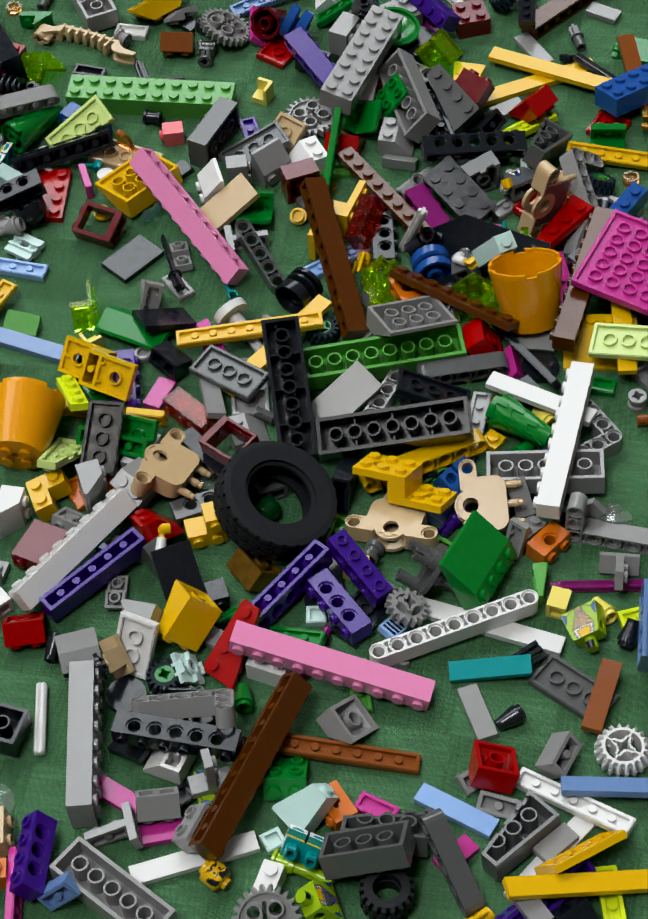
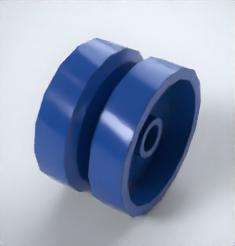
[278,3,315,38]
[410,244,452,280]

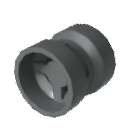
[362,539,385,566]

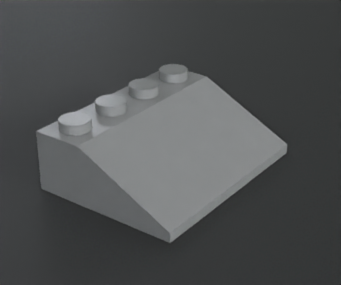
[366,295,458,337]

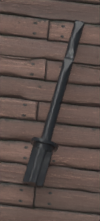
[160,234,184,292]

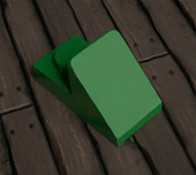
[19,11,54,31]

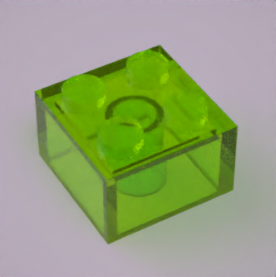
[414,28,464,69]

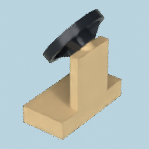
[92,633,135,680]

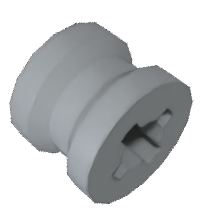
[113,28,132,48]
[627,388,647,412]

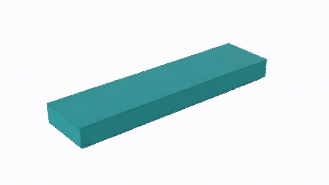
[448,654,533,683]

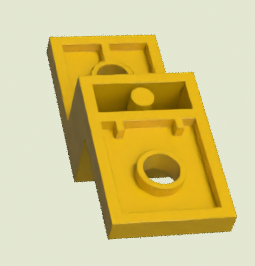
[307,180,369,261]
[57,335,139,402]
[352,452,458,514]

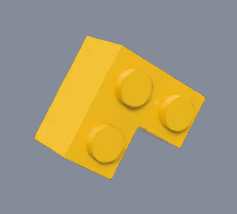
[25,468,73,523]
[183,501,228,549]

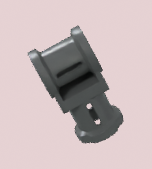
[198,38,217,68]

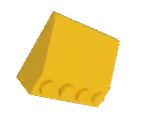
[94,153,183,218]
[562,314,638,371]

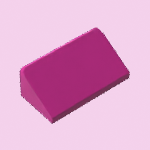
[503,345,524,379]

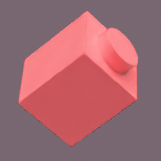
[159,121,185,147]

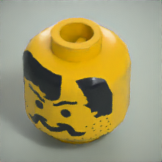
[198,859,232,891]

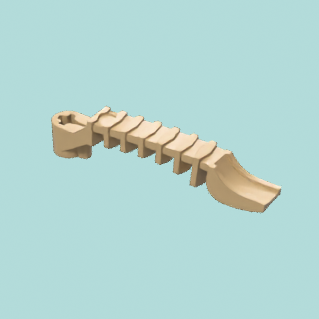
[32,23,137,66]

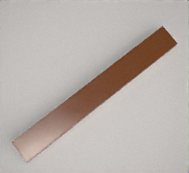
[276,733,421,776]

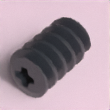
[0,74,27,96]

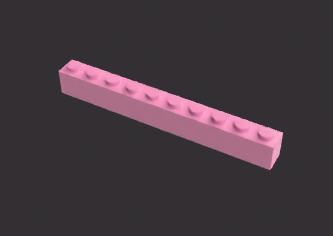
[129,147,249,285]
[228,620,436,711]

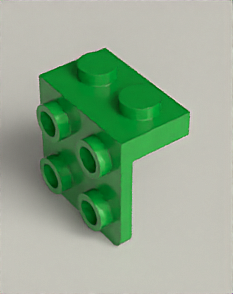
[375,73,409,118]
[341,99,383,136]
[590,122,626,149]
[236,190,274,226]
[263,756,308,801]

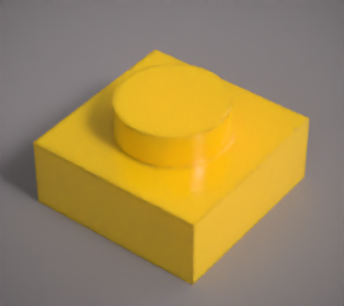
[484,429,507,451]

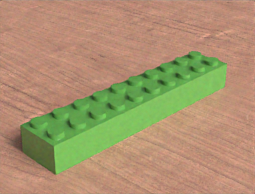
[66,74,237,119]
[303,323,467,391]

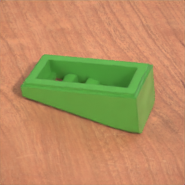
[531,562,548,607]

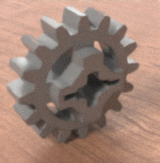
[384,587,429,628]

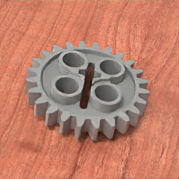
[199,8,250,47]
[285,96,334,139]
[231,883,303,919]

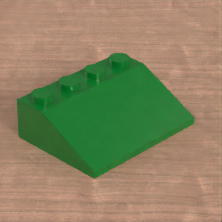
[438,511,517,610]

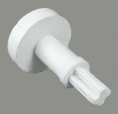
[214,297,263,352]

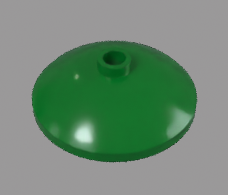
[384,7,420,47]

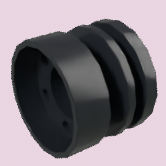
[275,267,324,314]

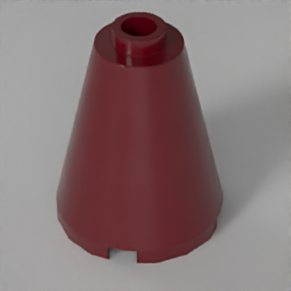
[250,7,287,40]

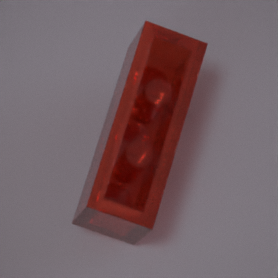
[344,193,386,250]
[162,386,218,436]

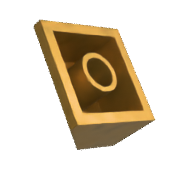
[226,547,282,592]

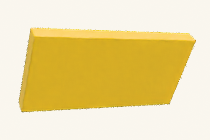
[534,829,628,875]

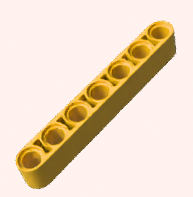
[358,428,488,493]

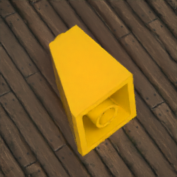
[159,579,222,652]

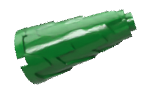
[1,104,62,154]
[485,392,553,447]

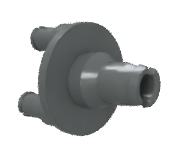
[395,539,453,595]

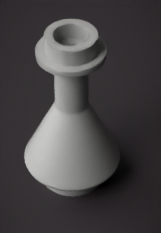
[0,216,26,237]

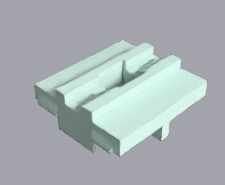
[4,232,45,262]
[170,651,206,686]

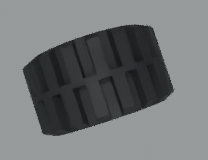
[359,869,415,919]

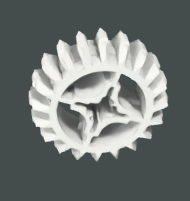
[594,723,648,777]

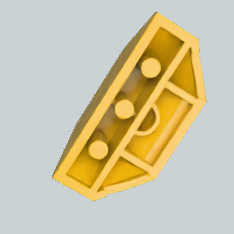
[127,0,182,22]

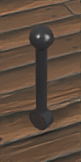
[161,685,204,693]

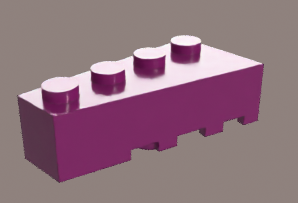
[403,183,451,240]

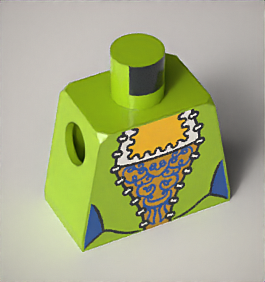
[560,599,607,653]
[295,880,344,919]

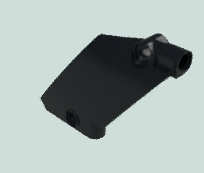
[404,214,551,280]

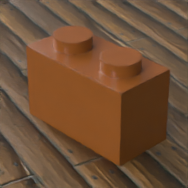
[160,31,195,56]

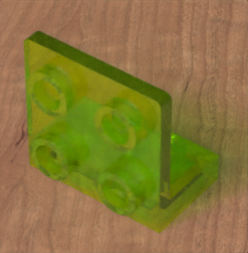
[21,51,67,85]
[451,272,499,321]
[70,280,99,332]

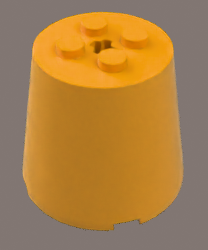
[488,247,562,334]
[0,377,66,470]

